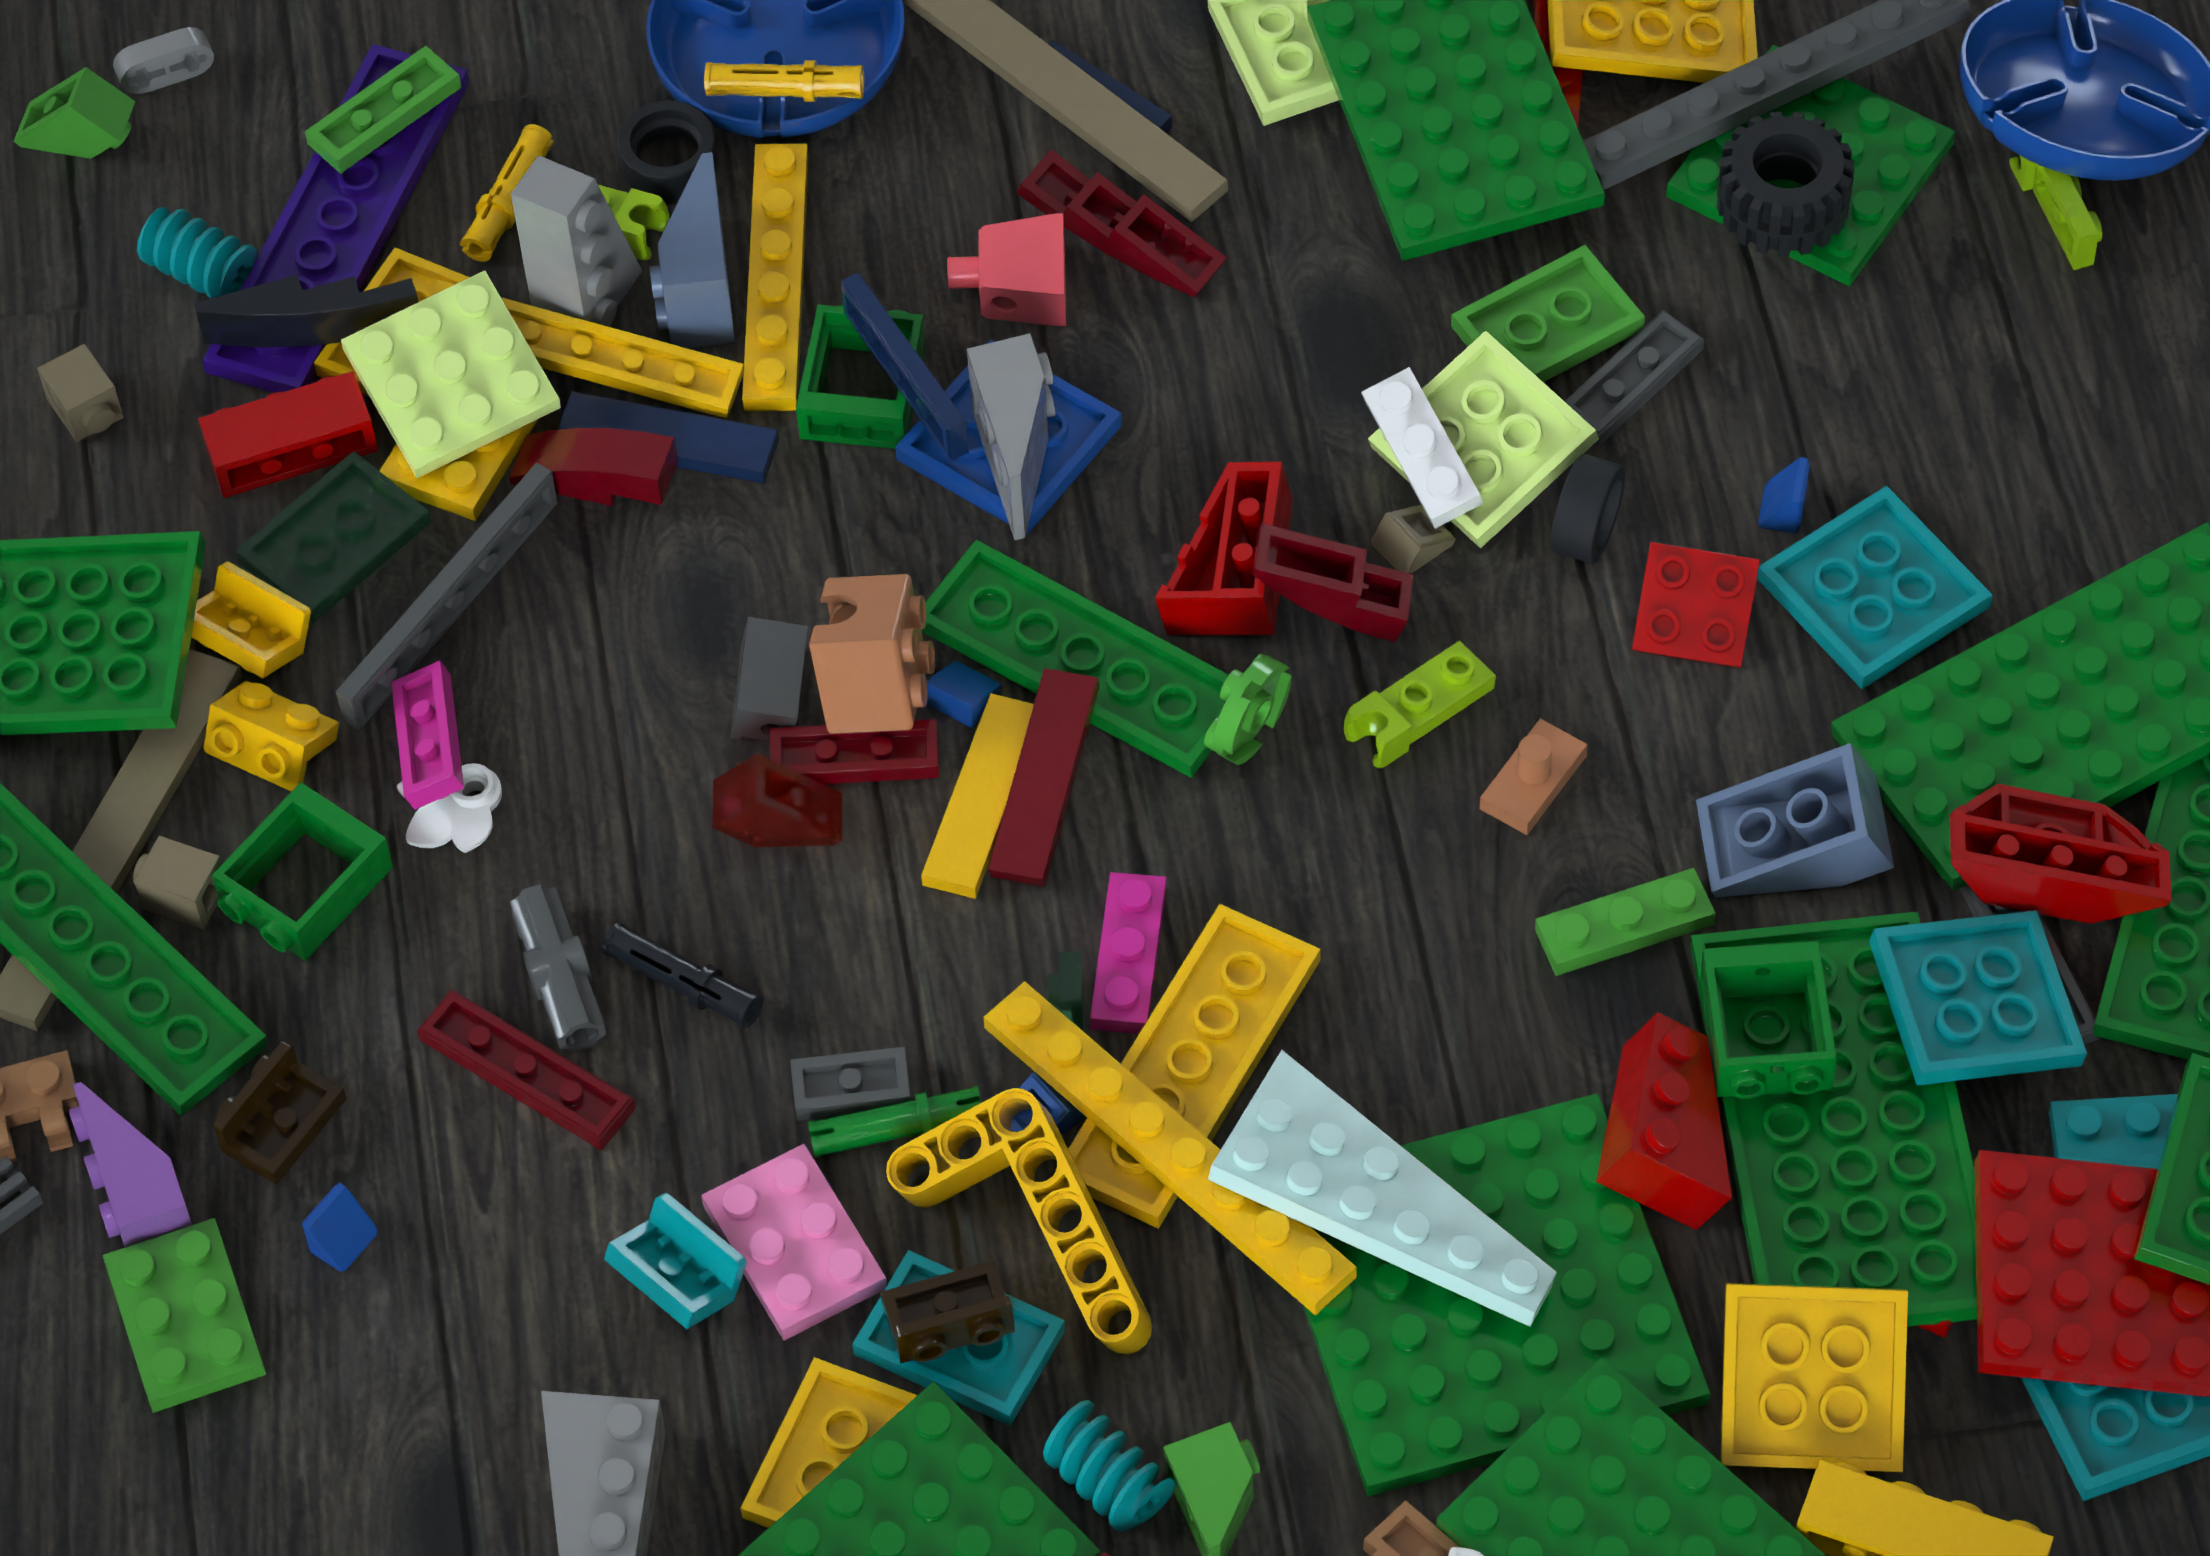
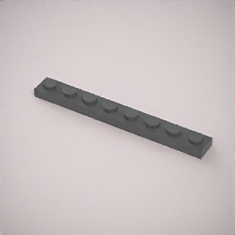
[1583,0,1970,190]

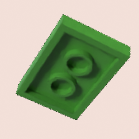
[1451,245,1645,382]
[102,1218,266,1413]

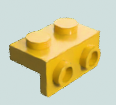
[191,561,311,678]
[203,681,339,792]

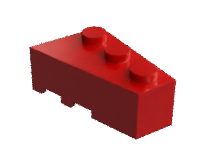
[1155,462,1293,635]
[1596,1012,1732,1230]

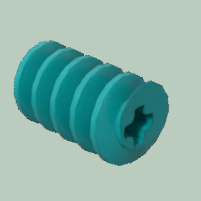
[137,207,258,299]
[1043,1400,1175,1532]

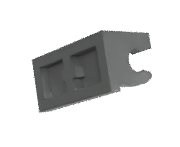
[730,617,808,741]

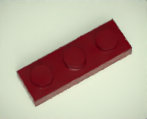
[770,719,939,787]

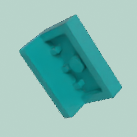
[604,1192,747,1329]

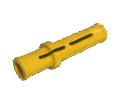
[704,60,865,102]
[460,124,554,262]

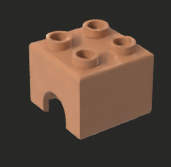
[809,574,935,734]

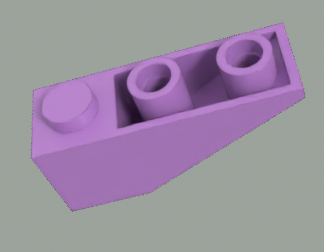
[69,1082,192,1247]

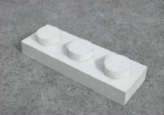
[1361,367,1483,529]

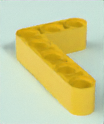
[886,1088,1152,1355]

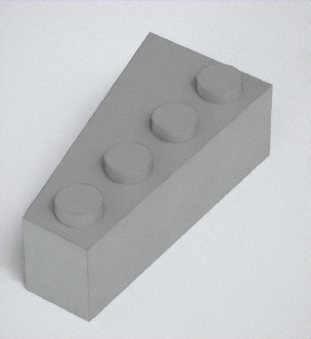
[511,155,642,327]
[541,1391,666,1556]

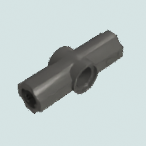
[510,884,606,1052]

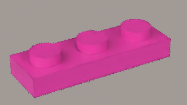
[391,660,464,810]
[1090,872,1167,1034]

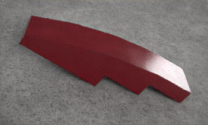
[1016,150,1227,298]

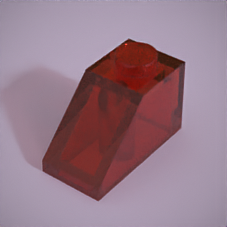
[712,754,842,848]

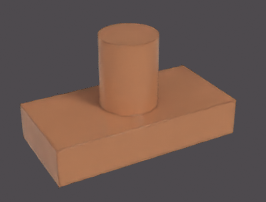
[1480,718,1588,835]

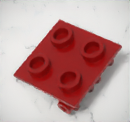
[1632,542,1760,668]

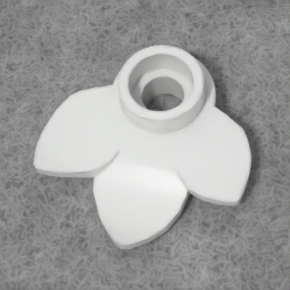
[397,763,502,853]

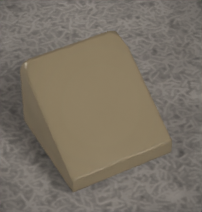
[1371,505,1456,574]

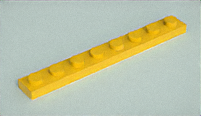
[984,981,1357,1315]

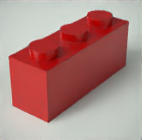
[198,371,378,499]

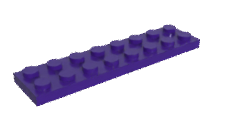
[202,44,470,393]

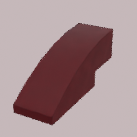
[509,428,678,506]
[1252,523,1413,642]

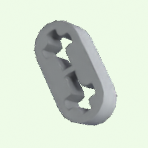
[113,27,214,94]

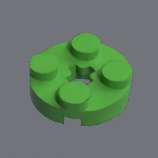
[1204,654,1291,765]

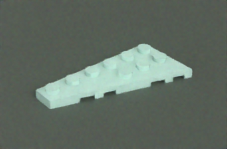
[1208,1050,1557,1327]

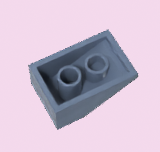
[650,152,735,348]
[1696,743,1894,898]

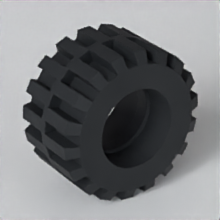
[1717,112,1854,256]

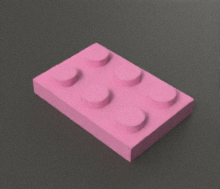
[701,1144,887,1341]

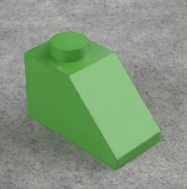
[13,67,136,159]
[1163,1422,1260,1556]

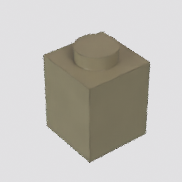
[37,344,124,442]
[133,836,222,930]

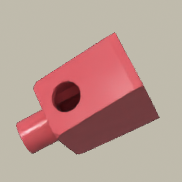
[947,213,1066,326]

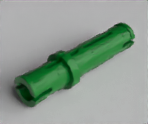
[807,1085,982,1158]

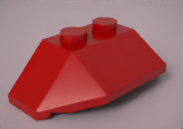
[1950,784,2171,924]

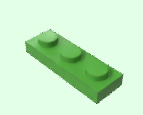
[305,46,461,174]
[1535,868,1716,976]

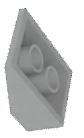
[967,333,1055,540]

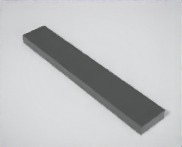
[336,462,558,730]

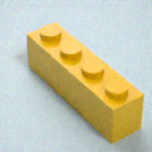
[1796,1460,2054,1556]

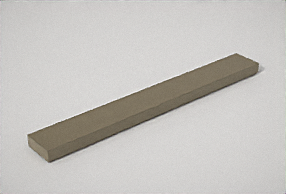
[902,0,1228,222]
[0,649,242,1031]

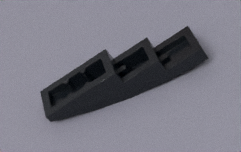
[194,275,419,347]

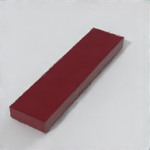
[988,668,1100,887]
[417,989,636,1151]

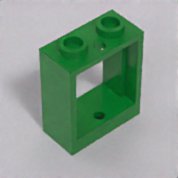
[796,304,926,449]
[212,782,393,961]
[1700,941,1837,1099]

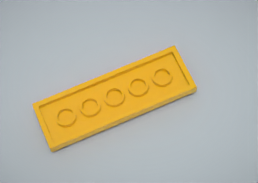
[1055,904,1321,1229]

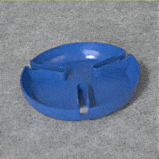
[646,0,905,138]
[1959,0,2210,181]

